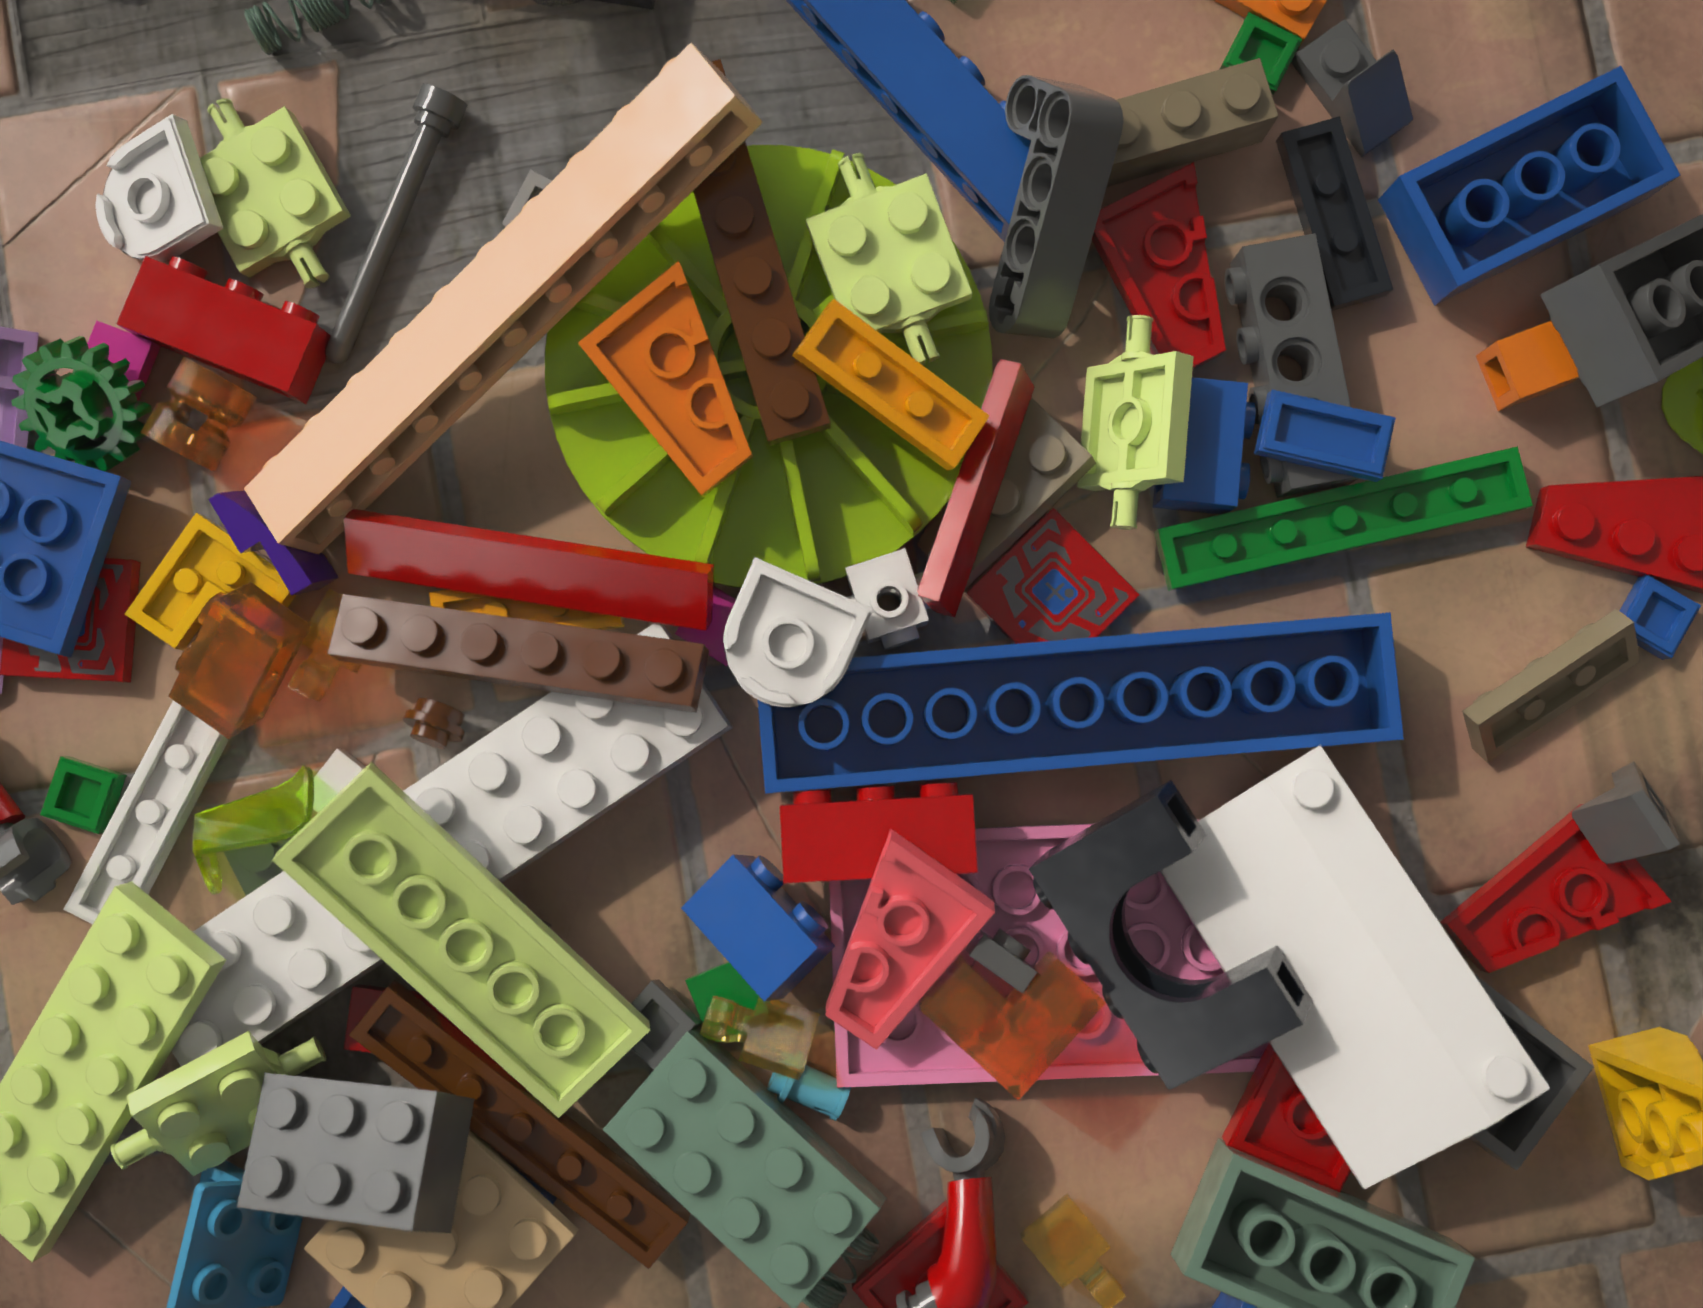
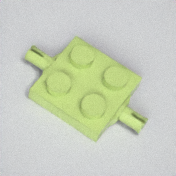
[200,98,351,288]
[806,153,972,365]
[1077,315,1194,530]
[110,1031,327,1176]

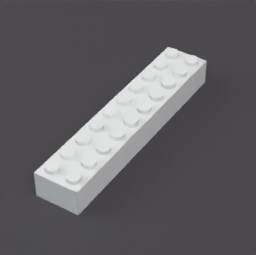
[172,623,733,1066]

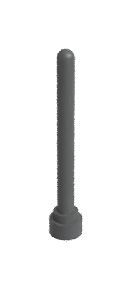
[325,84,468,364]

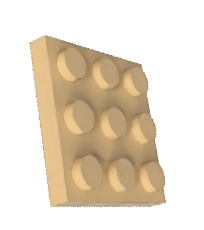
[303,1129,579,1308]

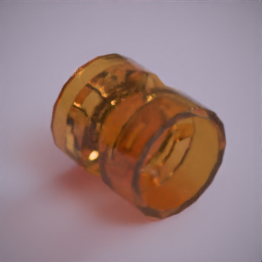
[140,357,257,472]

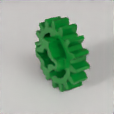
[11,336,152,471]

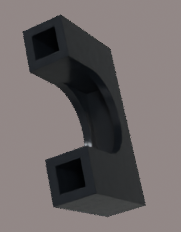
[1029,780,1313,1090]

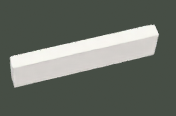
[63,688,241,924]

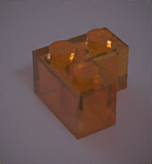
[918,950,1106,1101]

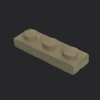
[1462,609,1640,762]

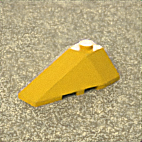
[1588,1027,1703,1181]

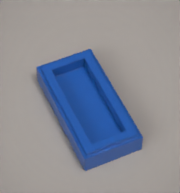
[1254,389,1396,482]

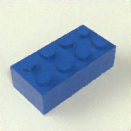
[1378,66,1680,306]

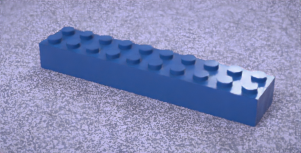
[758,612,1404,793]

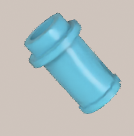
[767,1054,851,1121]

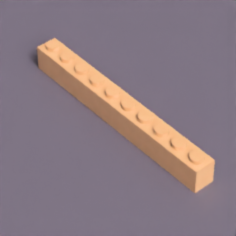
[244,43,763,554]

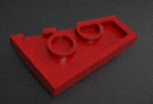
[1092,162,1226,370]
[1526,476,1703,594]
[1440,804,1672,973]

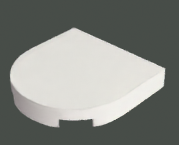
[96,114,223,262]
[723,557,874,707]

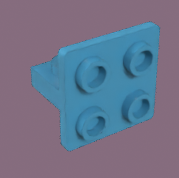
[166,1160,303,1308]

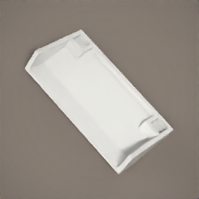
[1160,745,1550,1189]

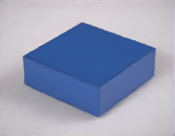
[1619,575,1701,660]

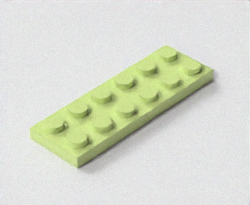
[272,762,650,1118]
[0,881,226,1262]

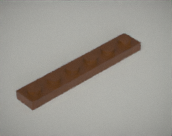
[693,59,831,446]
[328,594,709,713]
[349,980,691,1269]

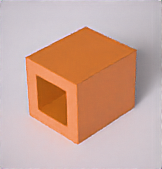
[1476,321,1579,412]

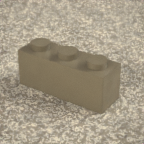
[1107,58,1278,187]

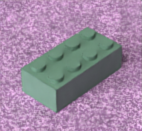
[603,1027,887,1308]
[1170,1138,1475,1308]

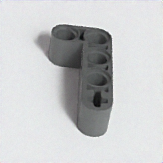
[989,75,1123,339]

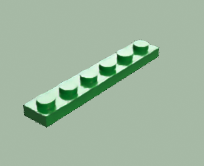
[1154,446,1533,591]

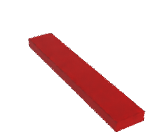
[343,509,714,631]

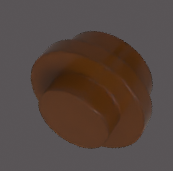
[403,698,465,749]

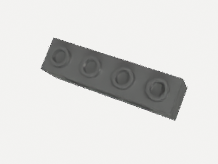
[1225,233,1359,498]

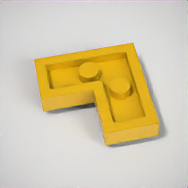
[125,512,296,650]

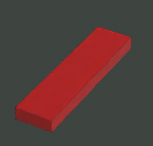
[917,359,1035,618]

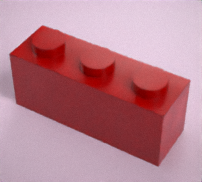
[116,256,331,405]
[779,782,978,883]

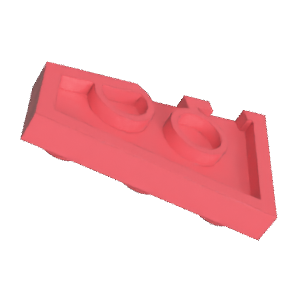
[825,829,995,1050]

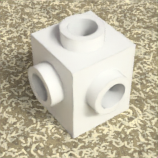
[845,548,931,650]

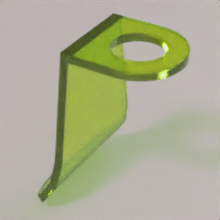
[192,765,314,895]

